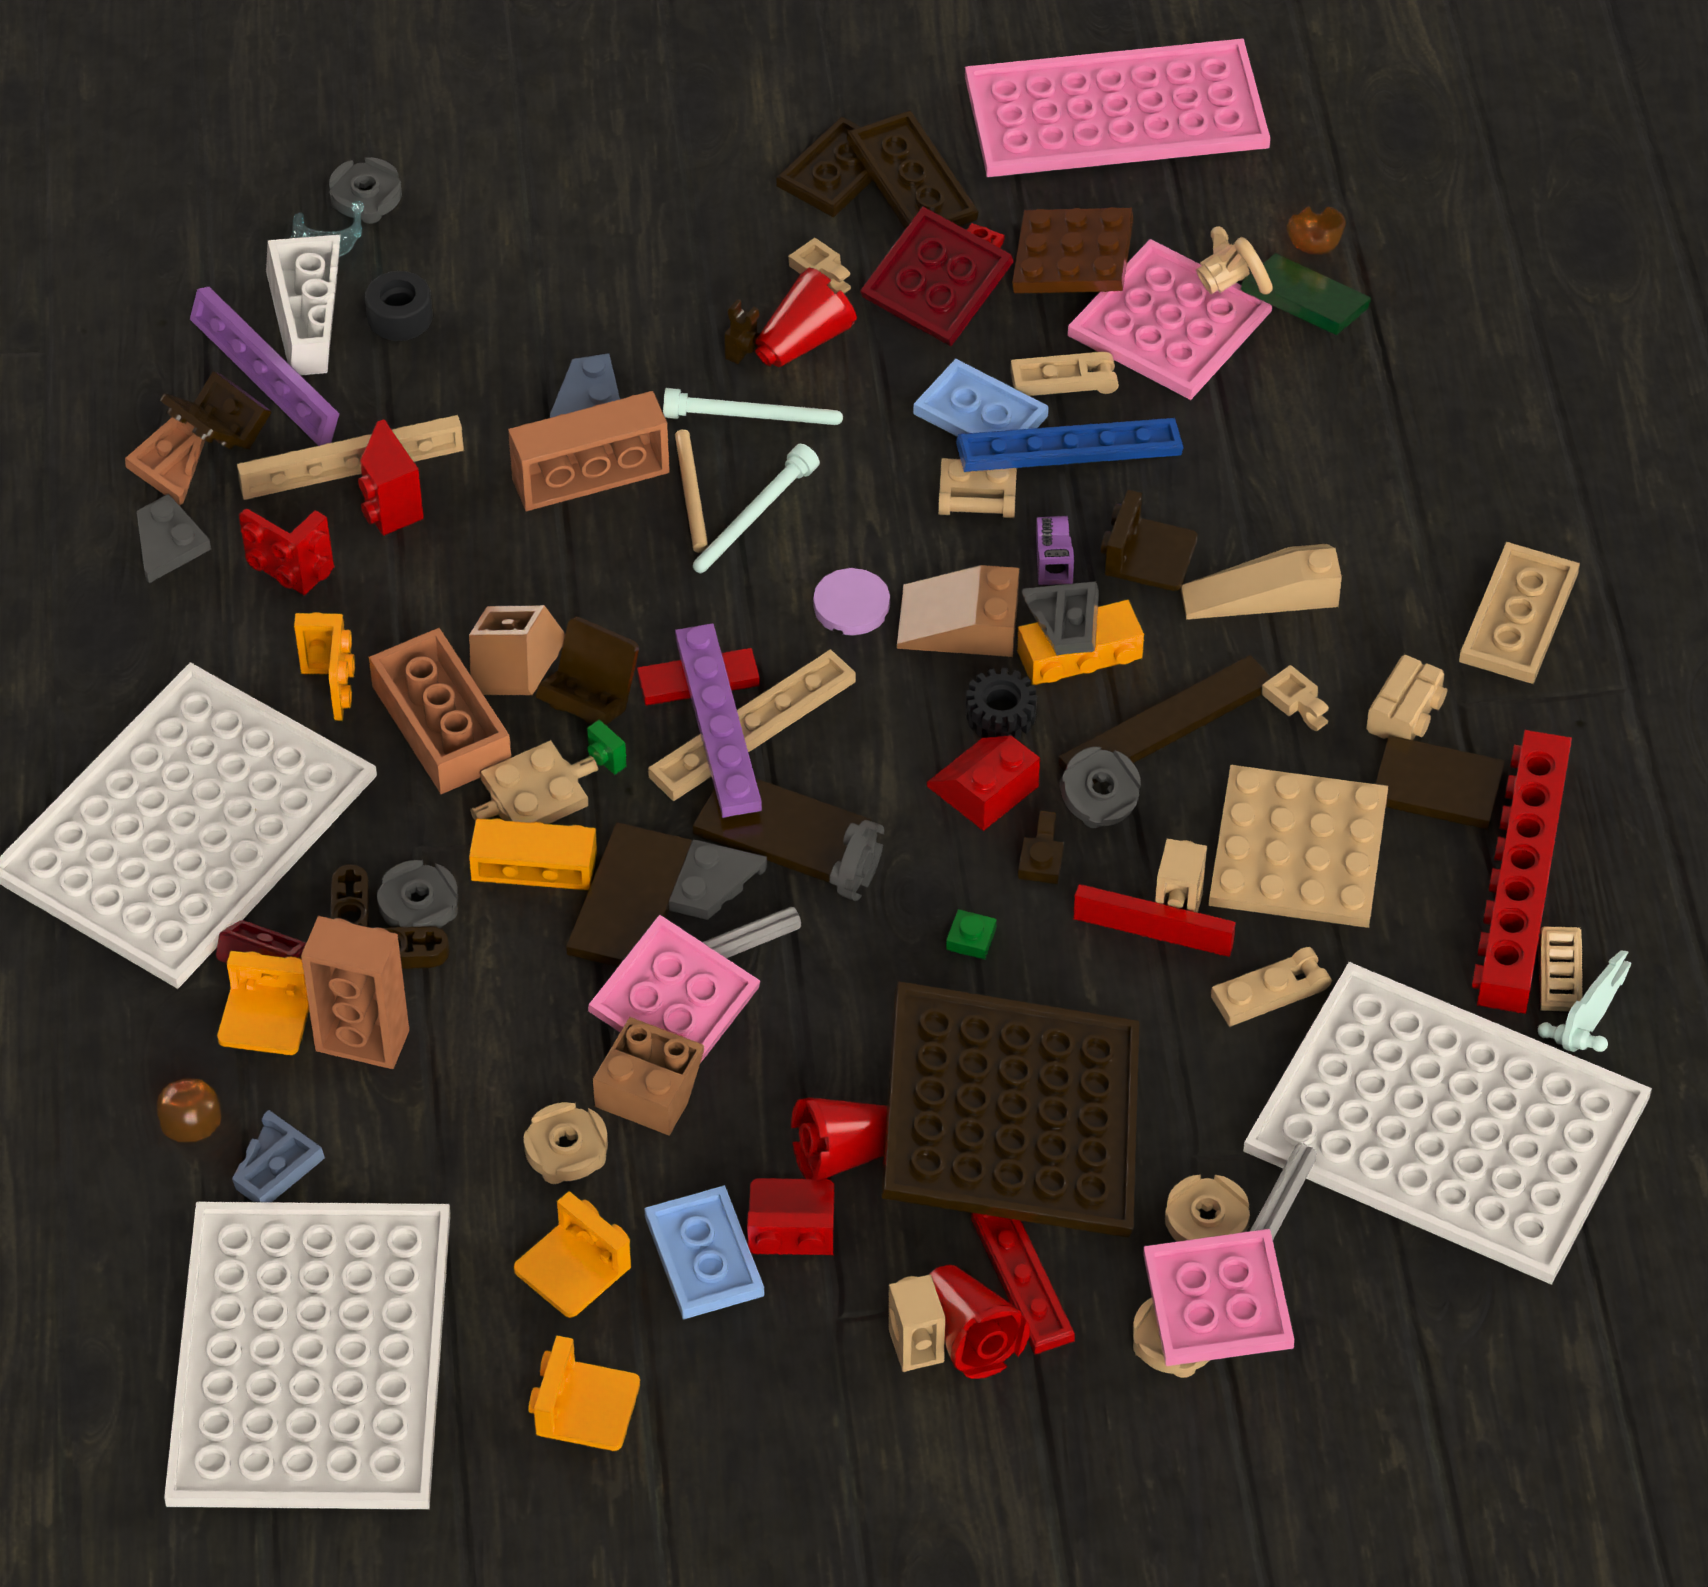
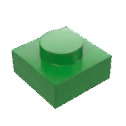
[587,720,627,775]
[946,909,997,960]

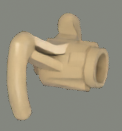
[1196,226,1273,294]

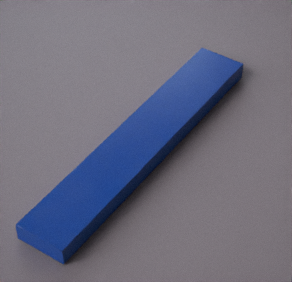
[956,418,1183,472]

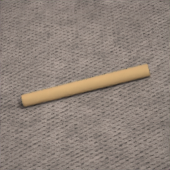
[675,430,708,553]

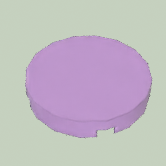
[813,568,890,636]

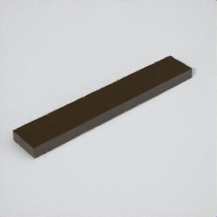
[1059,655,1271,784]

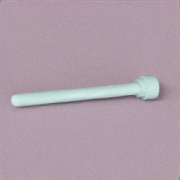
[663,388,843,425]
[693,444,820,573]

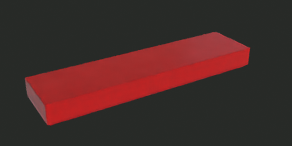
[1074,885,1236,957]
[971,1213,1075,1354]

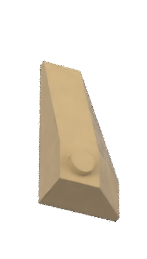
[1181,544,1342,620]

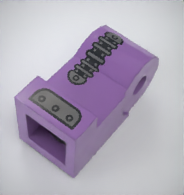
[1036,516,1074,585]

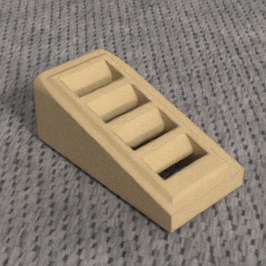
[1538,926,1582,1012]

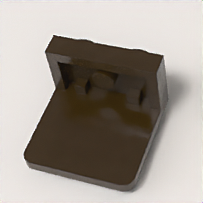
[160,371,272,449]
[1101,490,1198,591]
[536,616,639,725]

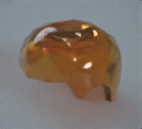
[1286,207,1346,255]
[157,1078,221,1142]

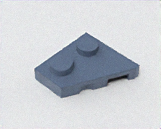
[550,354,620,418]
[232,1110,325,1202]

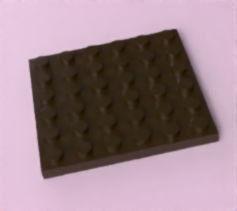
[881,981,1139,1238]

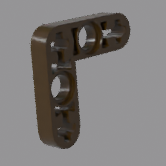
[331,864,449,969]

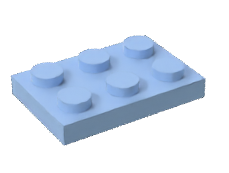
[913,359,1048,436]
[644,1185,764,1320]

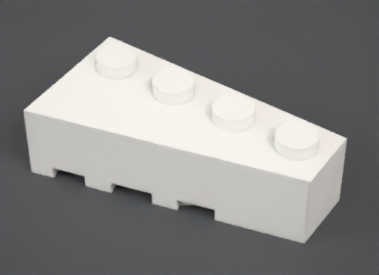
[266,235,340,375]

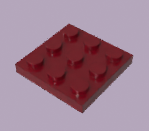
[860,207,1014,346]

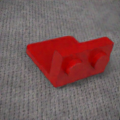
[239,509,334,596]
[747,1178,834,1255]

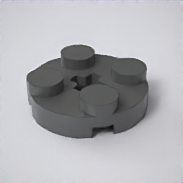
[329,157,402,224]
[1059,747,1141,828]
[830,820,884,901]
[377,860,458,928]

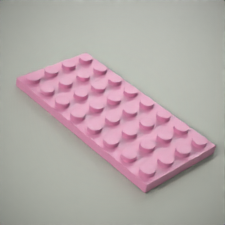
[965,39,1270,177]

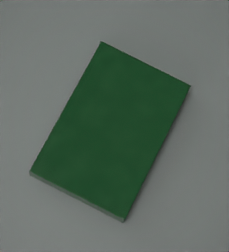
[1240,253,1371,335]

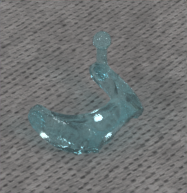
[292,201,364,257]

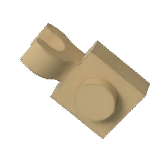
[789,238,851,294]
[1262,665,1329,731]

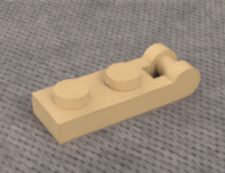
[1010,352,1119,396]
[1211,947,1332,1027]

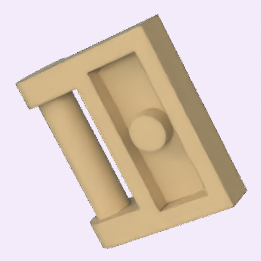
[938,458,1017,518]

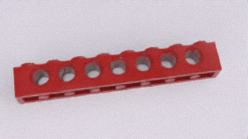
[1472,730,1572,1014]

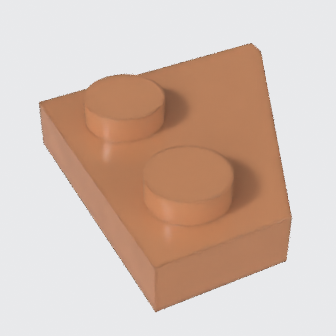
[125,417,205,506]

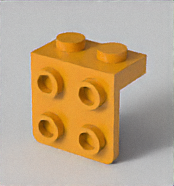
[294,612,355,721]
[217,951,309,1055]
[514,1191,631,1318]
[529,1335,640,1451]

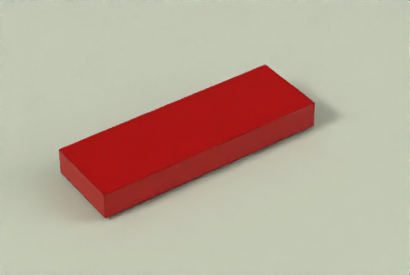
[637,648,760,706]

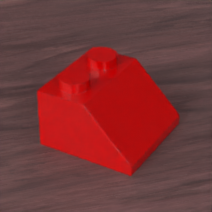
[358,419,424,536]
[927,735,1040,831]

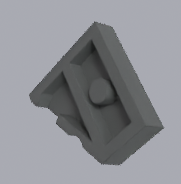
[137,494,211,583]
[1022,581,1099,655]
[669,839,767,920]

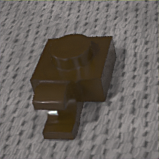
[725,299,759,364]
[1018,811,1064,884]

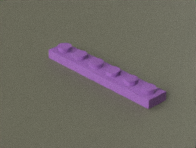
[190,287,339,446]
[675,623,762,818]

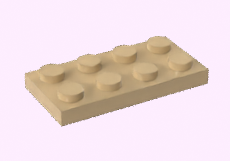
[1459,542,1580,684]

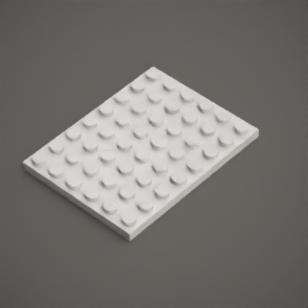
[0,663,377,989]
[1243,962,1652,1285]
[164,1202,450,1509]

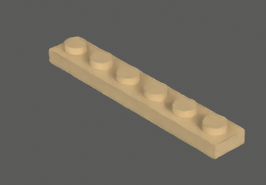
[237,415,464,500]
[648,649,856,801]

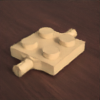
[471,740,598,824]

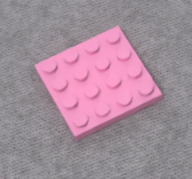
[1068,239,1272,400]

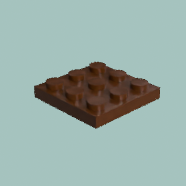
[1012,207,1133,293]

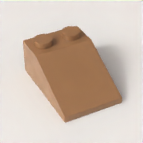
[897,565,1019,657]

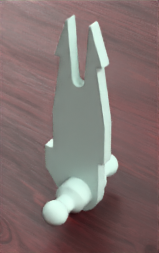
[1538,950,1631,1052]

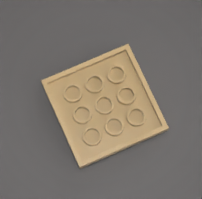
[1209,765,1388,928]

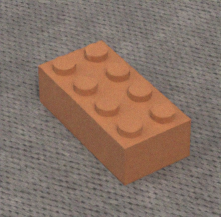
[508,391,669,511]
[369,628,511,794]
[301,916,409,1069]

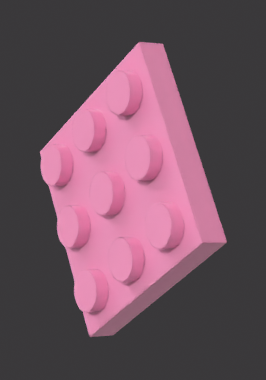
[588,915,760,1063]
[1143,1229,1294,1366]

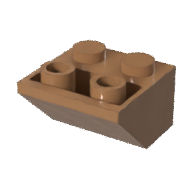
[469,605,565,695]
[593,1017,704,1135]

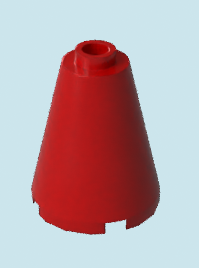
[755,267,857,367]
[791,1097,887,1181]
[929,1265,1030,1379]

